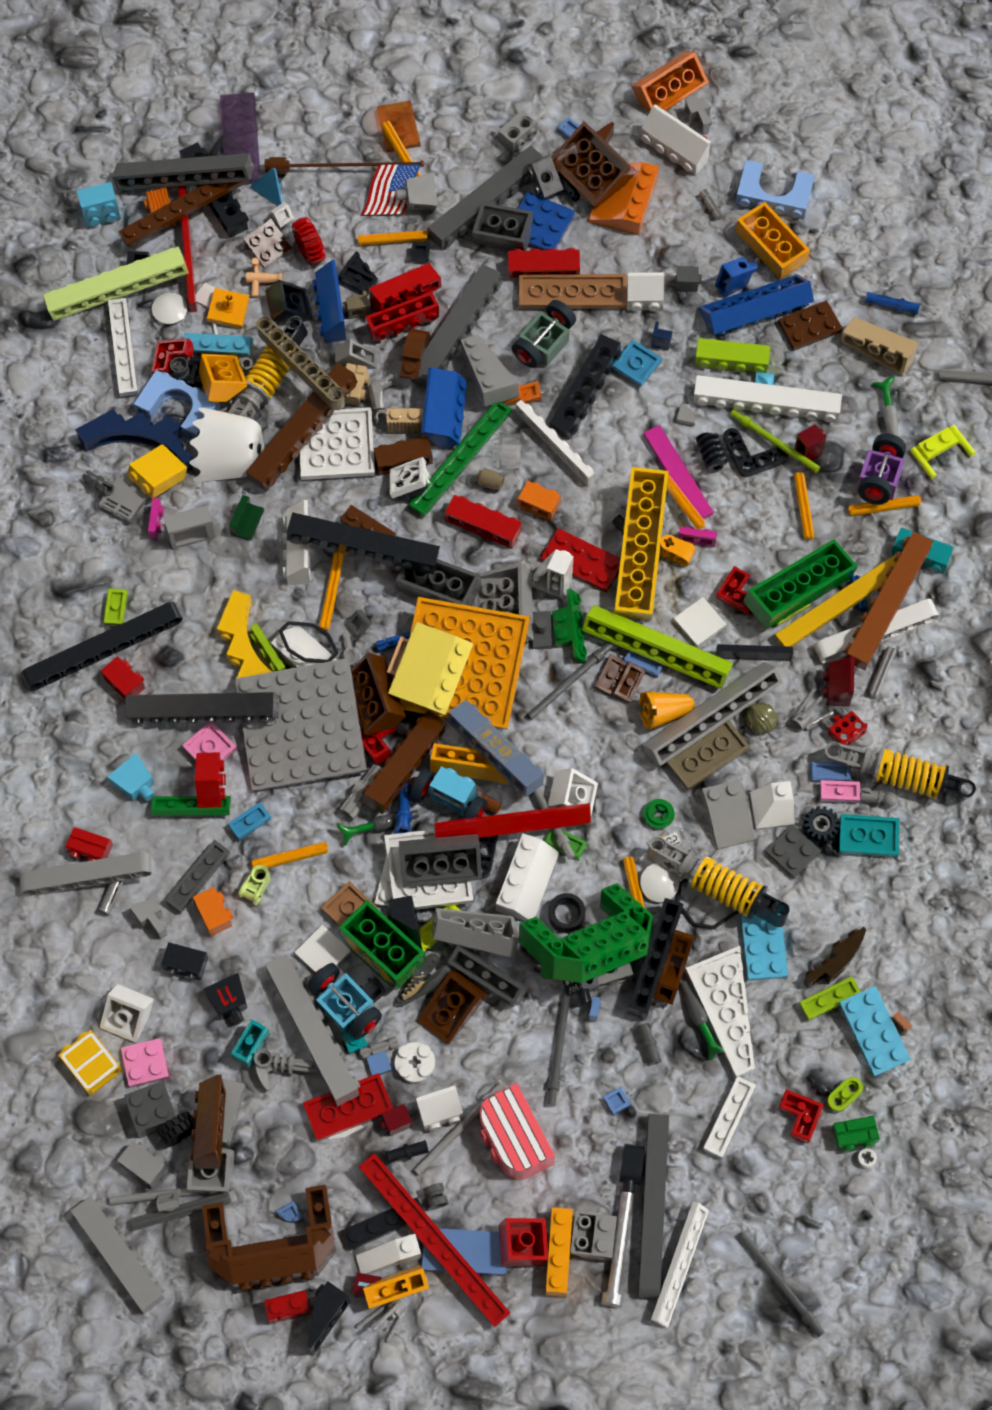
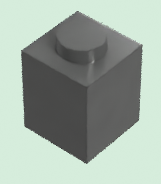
[676,266,702,292]

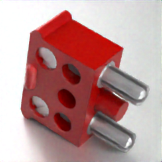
[822,706,868,745]

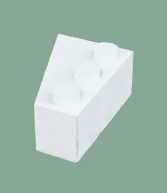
[532,549,573,599]

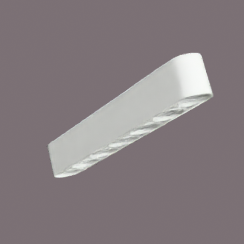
[814,599,940,664]

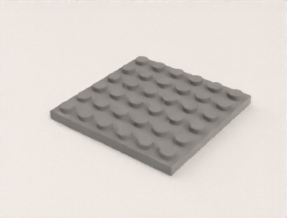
[235,658,367,792]

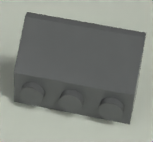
[472,202,533,251]

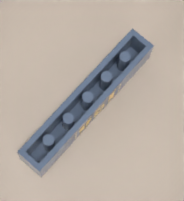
[448,700,544,797]

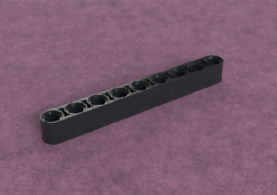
[21,602,183,691]

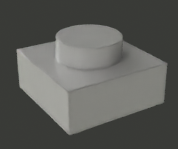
[156,1190,180,1212]

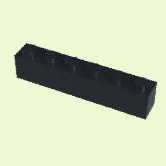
[627,898,684,1020]

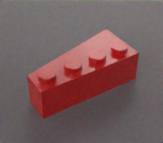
[369,263,442,313]

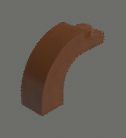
[399,329,431,380]
[653,930,694,1005]

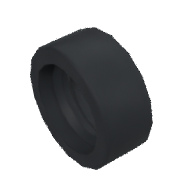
[548,893,586,933]

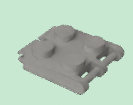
[98,473,149,523]

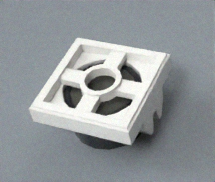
[390,457,431,499]

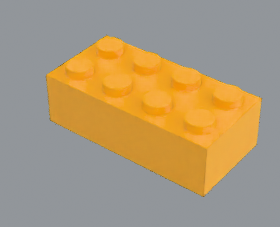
[735,202,810,280]

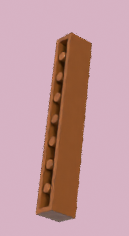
[844,531,934,671]

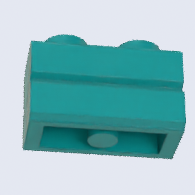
[230,1019,270,1069]

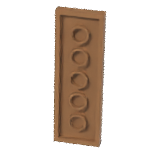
[519,274,627,309]

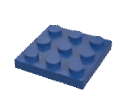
[518,192,575,250]

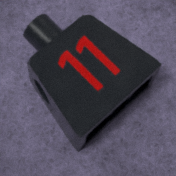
[203,973,248,1025]

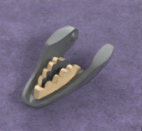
[396,953,450,1005]

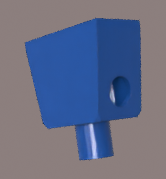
[715,257,758,298]

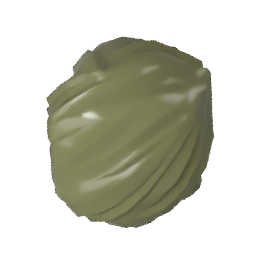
[744,702,778,734]

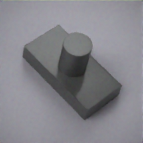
[533,611,552,649]

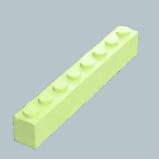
[43,246,189,321]

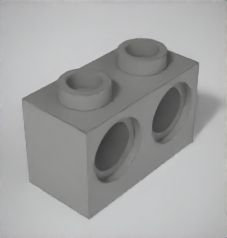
[498,110,537,153]

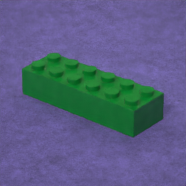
[743,539,858,629]

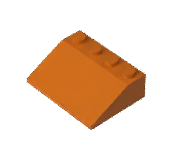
[588,162,659,235]

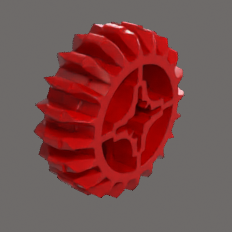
[291,217,326,265]

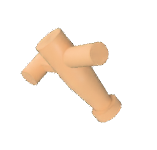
[246,258,282,298]

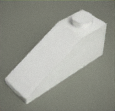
[356,1234,422,1274]

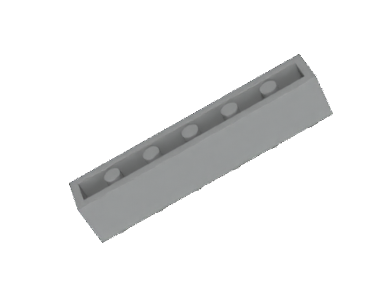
[71,1196,165,1314]

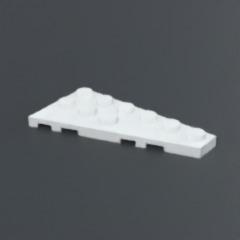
[685,946,755,1078]

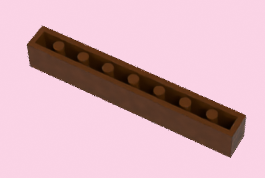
[246,362,358,491]

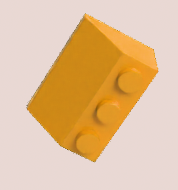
[198,354,247,403]

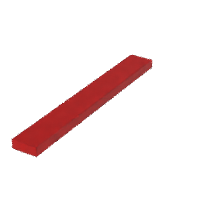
[178,186,197,312]
[434,803,591,838]

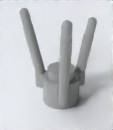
[792,688,834,730]
[355,1299,407,1342]

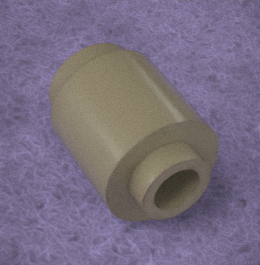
[476,467,505,491]

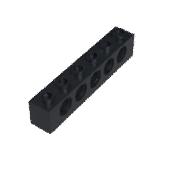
[179,142,249,238]
[549,334,622,440]

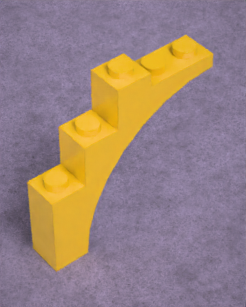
[217,590,272,678]

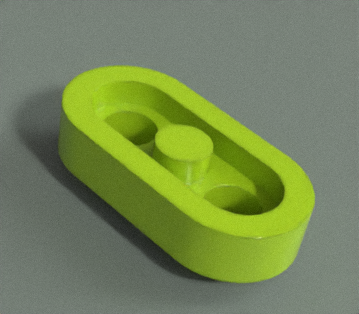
[827,1077,863,1113]

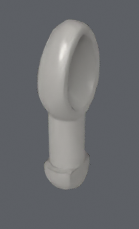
[342,632,357,666]

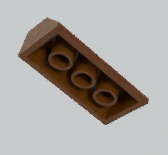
[351,652,406,735]
[190,1075,226,1169]

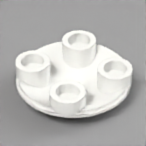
[152,293,188,324]
[640,863,679,902]

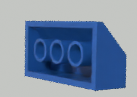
[312,260,346,343]
[421,367,467,449]

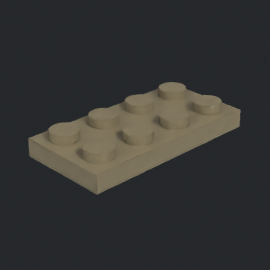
[666,720,750,791]

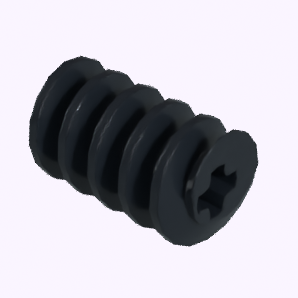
[696,432,727,474]

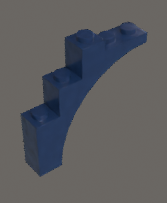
[75,409,193,472]

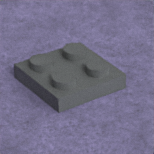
[765,825,821,879]

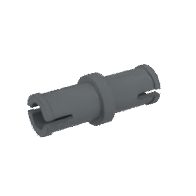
[82,470,114,495]
[637,1023,661,1065]

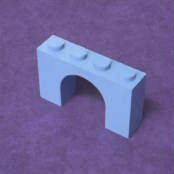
[736,160,815,219]
[134,370,221,440]

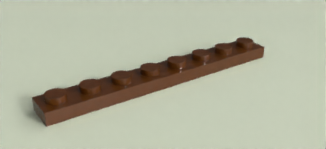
[118,181,249,247]

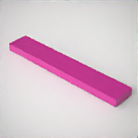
[644,425,713,519]

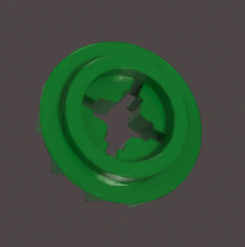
[644,799,675,830]

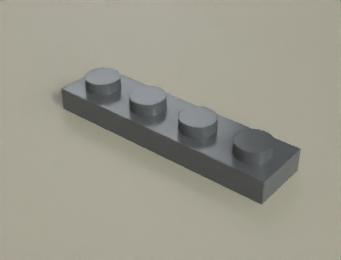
[165,840,230,913]

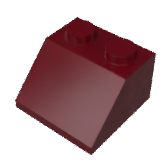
[823,656,855,707]

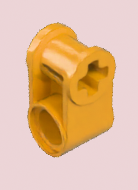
[659,535,696,566]

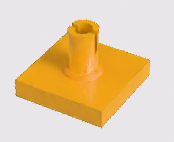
[207,288,250,329]

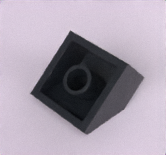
[265,280,312,325]
[386,895,423,950]

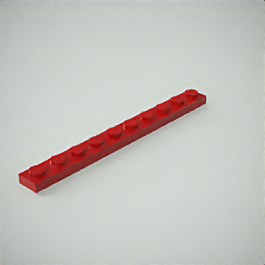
[359,1153,511,1328]

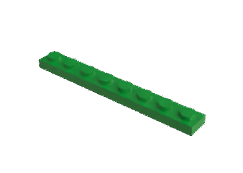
[409,402,512,517]

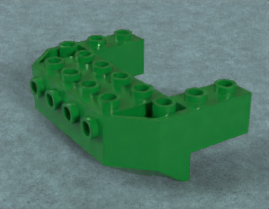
[518,883,653,983]

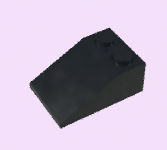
[307,1281,351,1355]

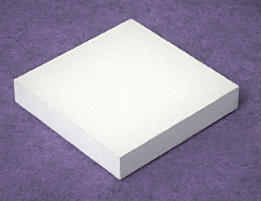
[673,597,727,648]
[294,925,351,973]

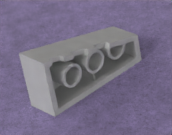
[461,335,519,407]
[431,908,519,958]

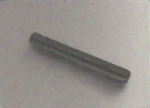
[129,1192,231,1231]

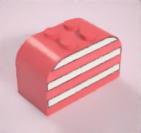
[480,1083,555,1180]

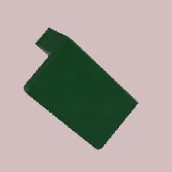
[229,495,264,541]

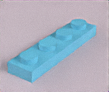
[183,333,254,356]

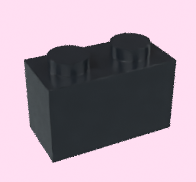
[161,942,208,981]

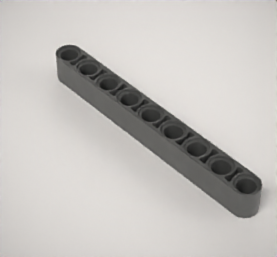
[638,1114,669,1299]

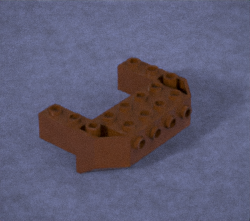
[202,1185,336,1292]

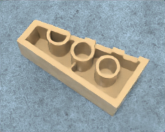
[840,317,919,377]

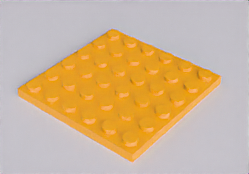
[400,597,530,730]

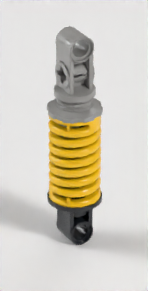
[228,316,308,419]
[824,742,976,801]
[647,837,790,927]

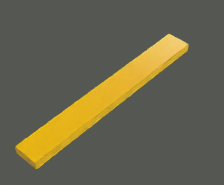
[775,554,896,647]

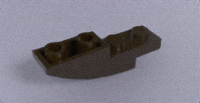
[803,927,866,989]

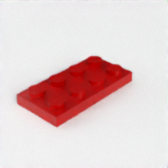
[541,528,621,593]
[303,1073,393,1142]

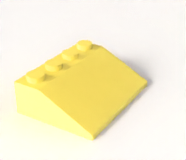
[388,622,473,715]

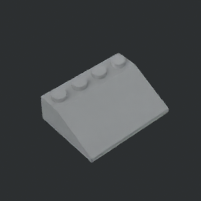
[472,563,534,641]

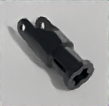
[556,169,580,201]

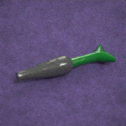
[337,810,419,846]
[680,981,724,1060]

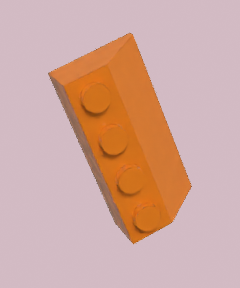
[631,51,709,113]

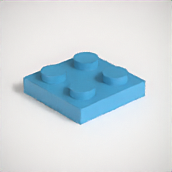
[613,340,662,387]

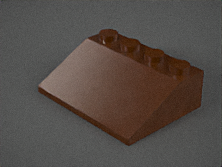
[552,121,637,207]

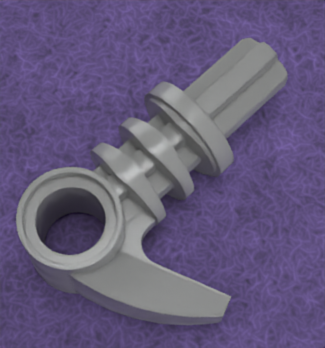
[254,1049,314,1091]

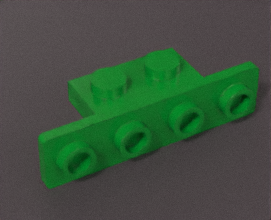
[552,588,587,663]

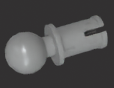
[860,789,898,807]

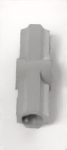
[340,765,383,820]

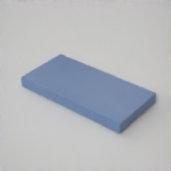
[422,1228,506,1276]

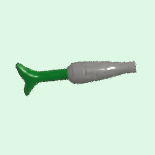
[872,376,898,436]

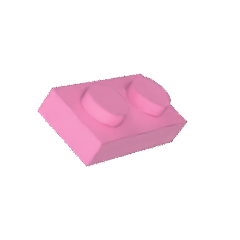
[820,780,860,803]

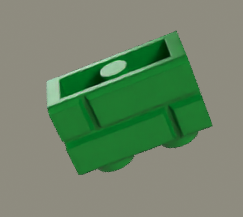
[832,1116,880,1153]

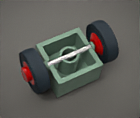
[512,300,576,368]

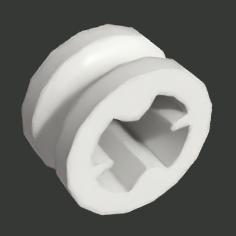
[857,1148,877,1169]

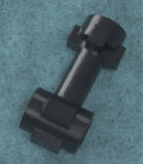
[185,355,201,388]

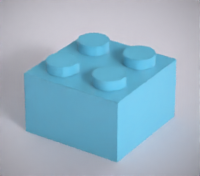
[77,182,121,227]

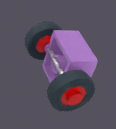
[857,433,906,505]

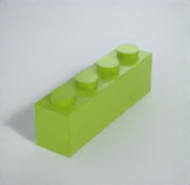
[695,338,770,374]

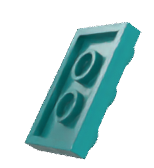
[839,814,900,857]

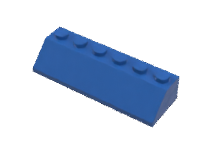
[699,274,814,335]

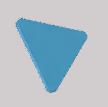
[251,168,282,206]

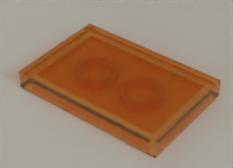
[377,101,421,152]

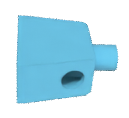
[107,753,155,801]

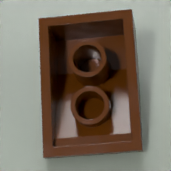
[417,970,488,1044]

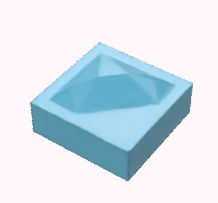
[755,372,774,385]

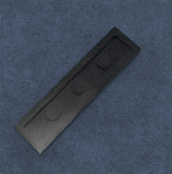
[715,644,793,661]

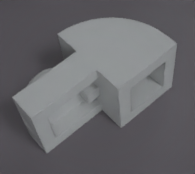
[684,97,712,135]
[130,901,168,939]

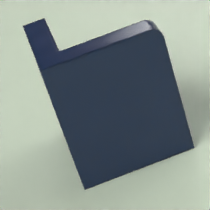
[651,321,673,350]

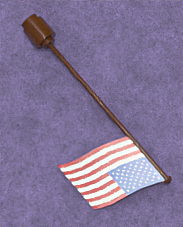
[264,157,424,216]

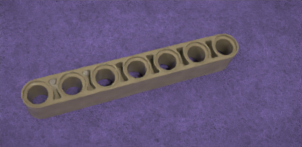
[256,316,345,410]

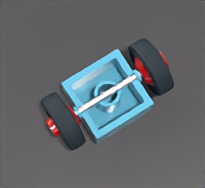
[409,766,487,819]
[307,963,382,1039]

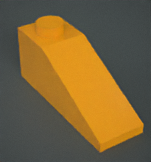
[363,1264,429,1309]

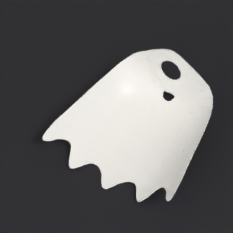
[189,408,264,482]

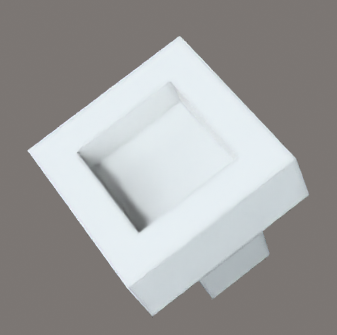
[270,202,294,228]

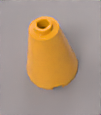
[639,691,695,729]

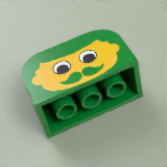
[339,900,426,990]

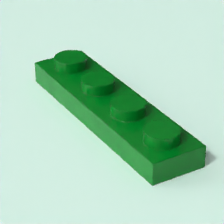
[151,796,231,816]

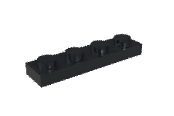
[341,1197,422,1251]

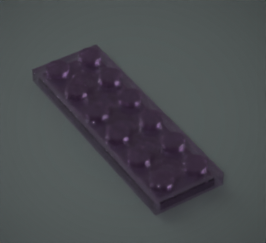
[220,92,261,185]

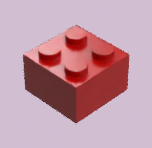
[195,752,226,808]
[498,1218,549,1266]

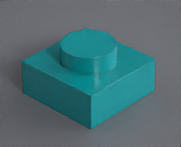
[342,1032,368,1054]

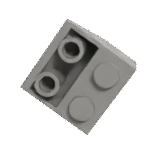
[570,1211,617,1263]

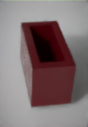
[794,424,826,461]

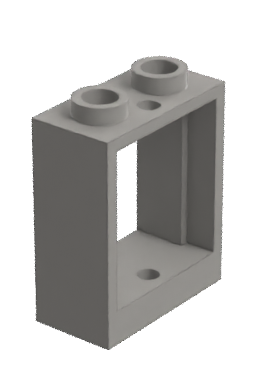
[162,505,216,549]

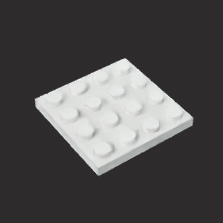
[300,408,375,480]
[384,829,473,910]

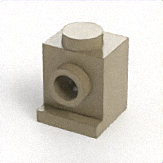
[342,291,370,319]

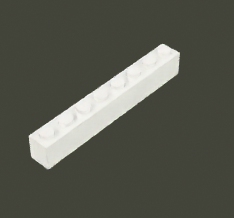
[693,375,842,422]

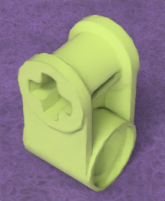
[238,865,271,905]

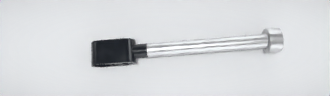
[601,1143,645,1308]

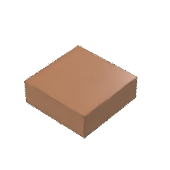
[892,1012,912,1036]

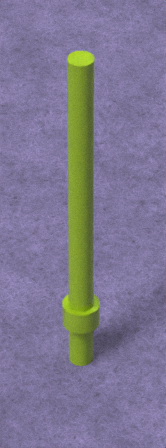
[730,410,820,473]

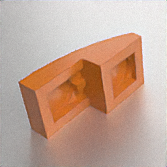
[503,381,542,405]

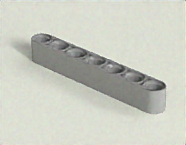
[19,852,152,896]

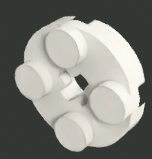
[395,1042,435,1084]

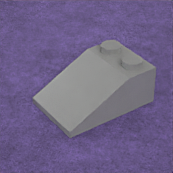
[701,779,755,850]

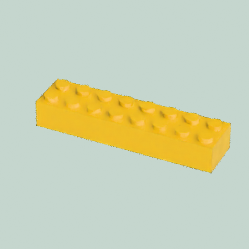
[614,467,669,621]

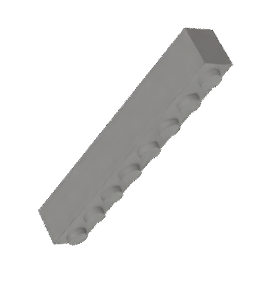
[642,662,783,766]
[265,954,360,1107]

